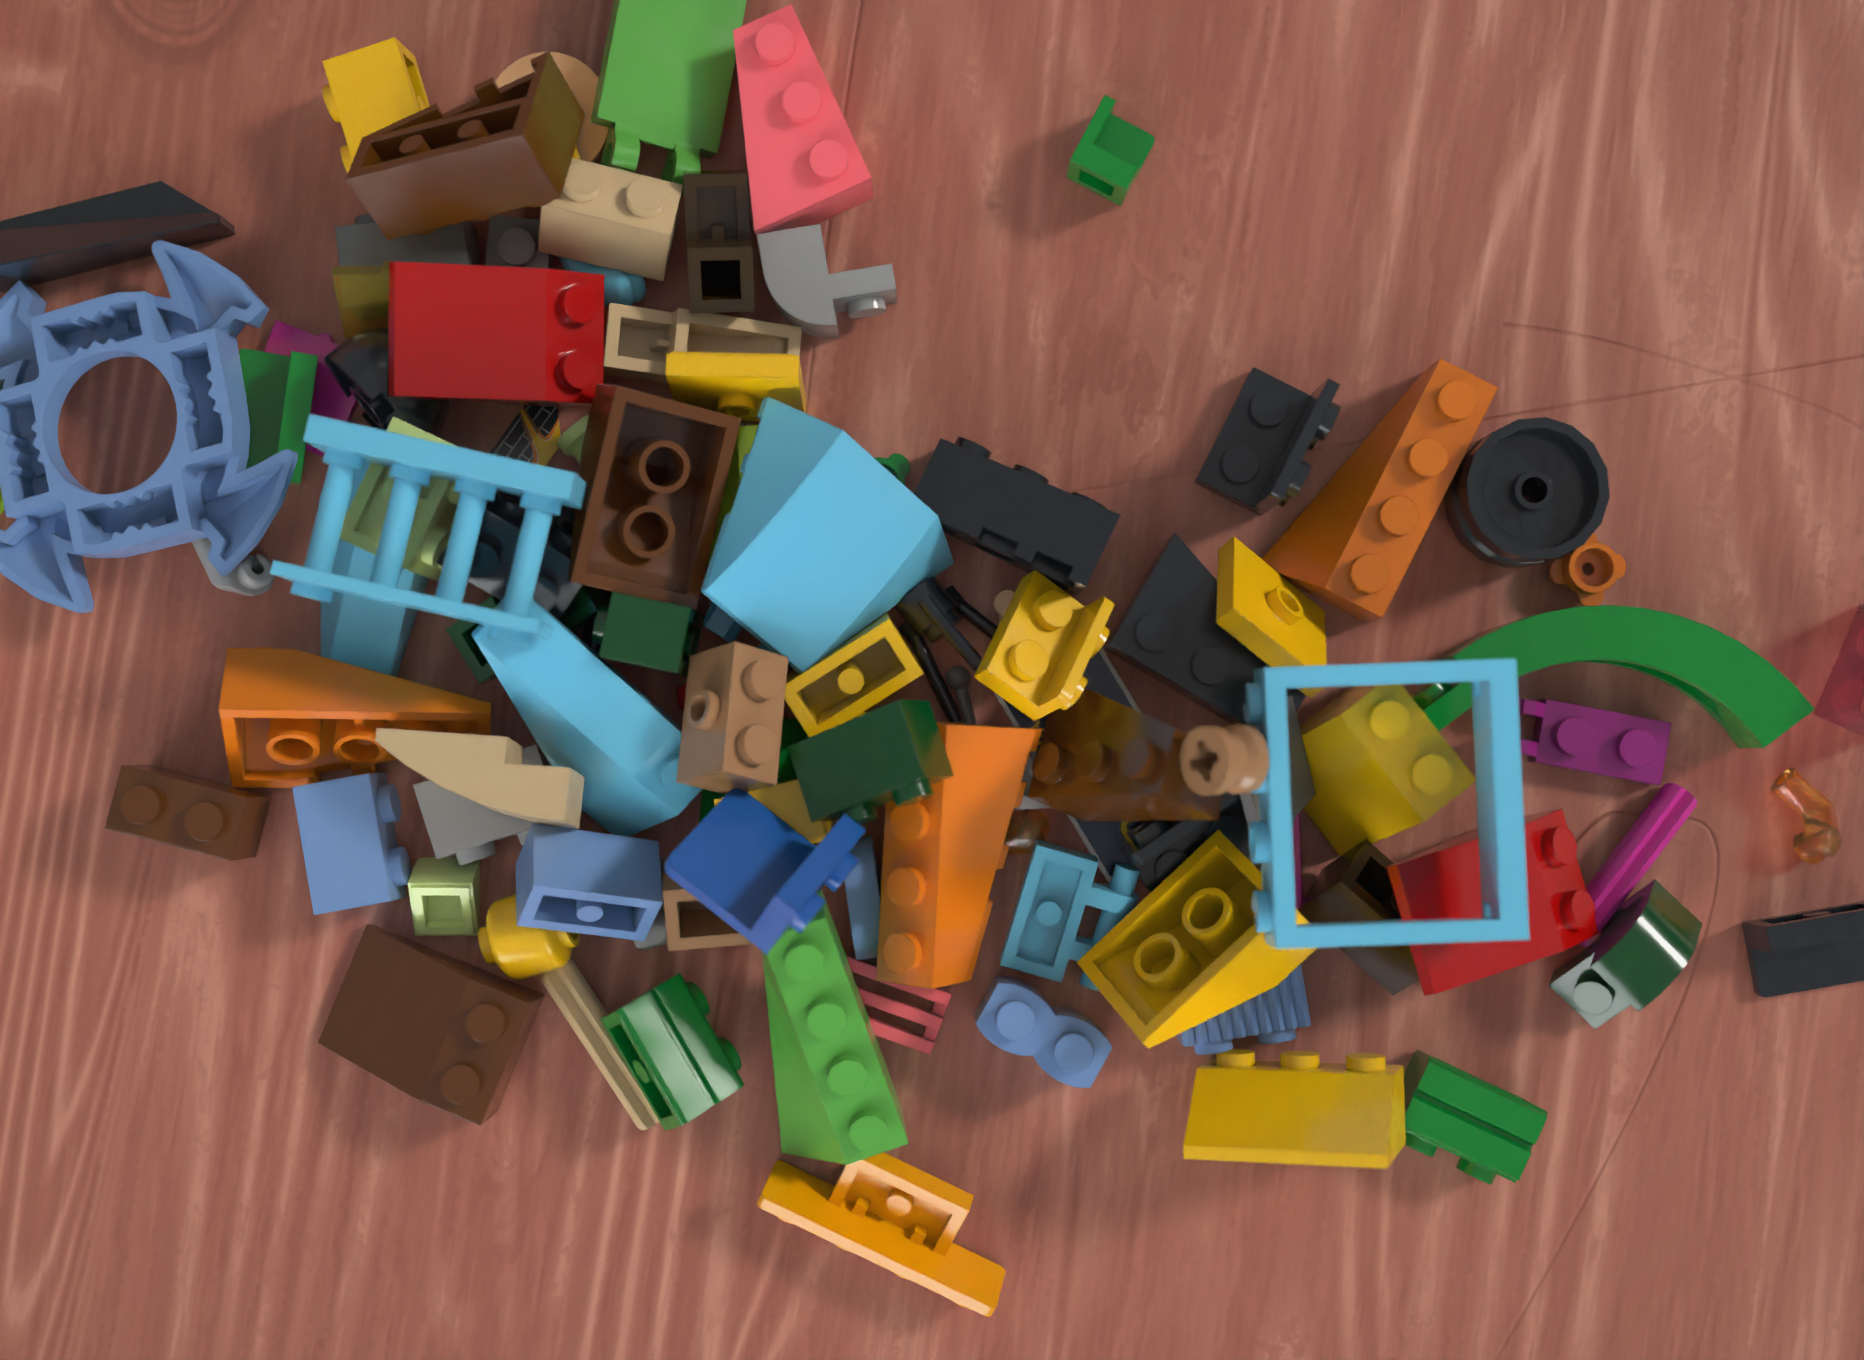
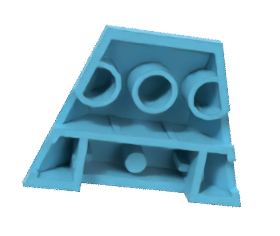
[701,396,954,673]

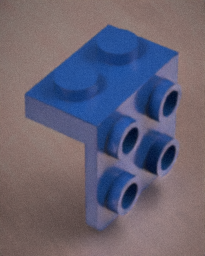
[664,788,866,954]

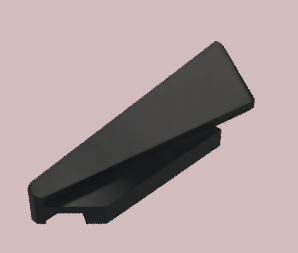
[0,181,236,293]

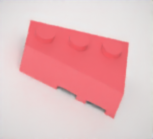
[733,4,874,241]

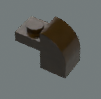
[683,170,755,313]

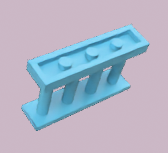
[270,414,588,647]

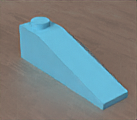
[471,598,702,836]

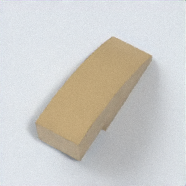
[603,303,802,383]
[375,728,585,829]

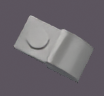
[757,224,897,338]

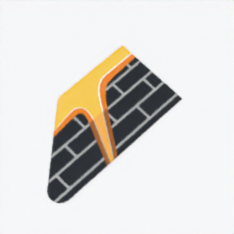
[489,405,561,466]

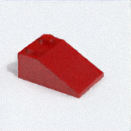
[388,261,604,408]
[1386,809,1599,996]

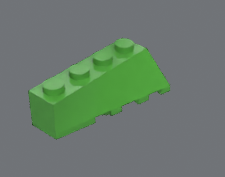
[762,889,909,1165]

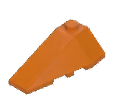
[219,647,491,788]

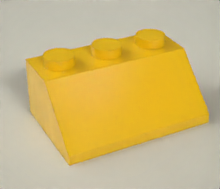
[1183,1049,1406,1169]

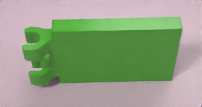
[590,0,747,196]

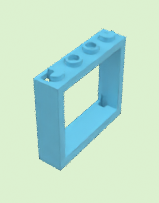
[1243,658,1529,949]

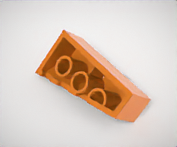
[1261,358,1498,623]
[876,721,1042,989]

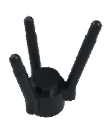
[896,576,998,723]

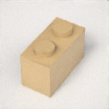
[538,157,683,282]

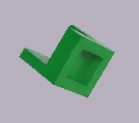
[1066,94,1155,206]

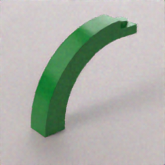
[1412,605,1815,748]

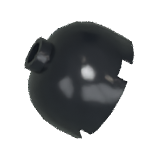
[324,327,451,436]

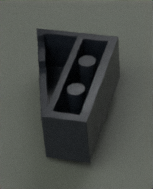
[914,437,1120,597]
[1103,533,1306,726]

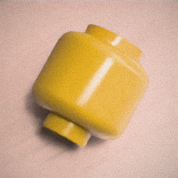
[478,894,580,980]

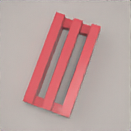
[845,954,952,1055]

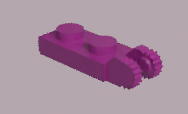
[1518,698,1672,785]

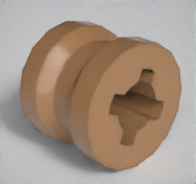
[1180,725,1269,796]

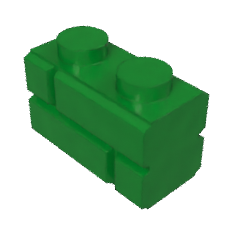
[601,973,745,1131]
[1404,1049,1547,1185]

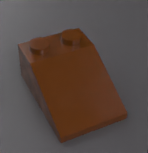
[567,384,742,610]
[318,923,545,1126]

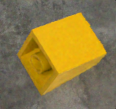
[1300,685,1476,856]

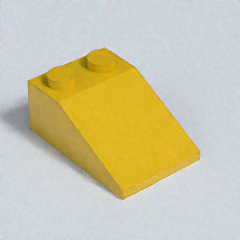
[1076,829,1318,1048]

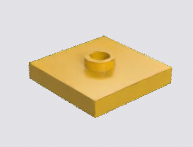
[665,352,806,422]
[1216,536,1327,698]

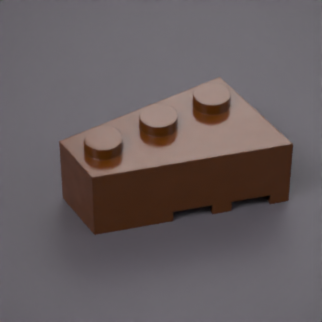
[346,51,585,240]
[1027,688,1224,822]

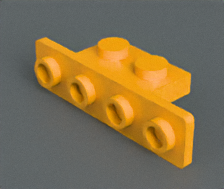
[757,1152,1006,1317]

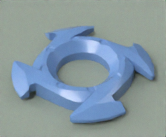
[0,240,298,614]

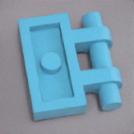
[1000,839,1141,991]

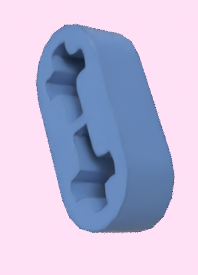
[844,835,881,960]

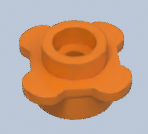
[1549,533,1626,606]

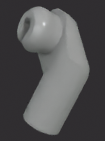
[192,538,275,597]

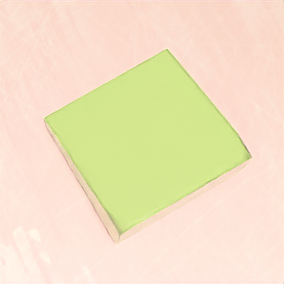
[408,857,481,936]

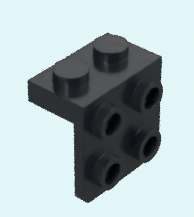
[437,455,582,620]

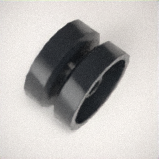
[1445,417,1610,568]

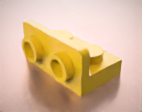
[974,570,1115,721]

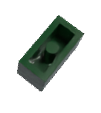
[593,592,705,677]
[788,699,954,825]

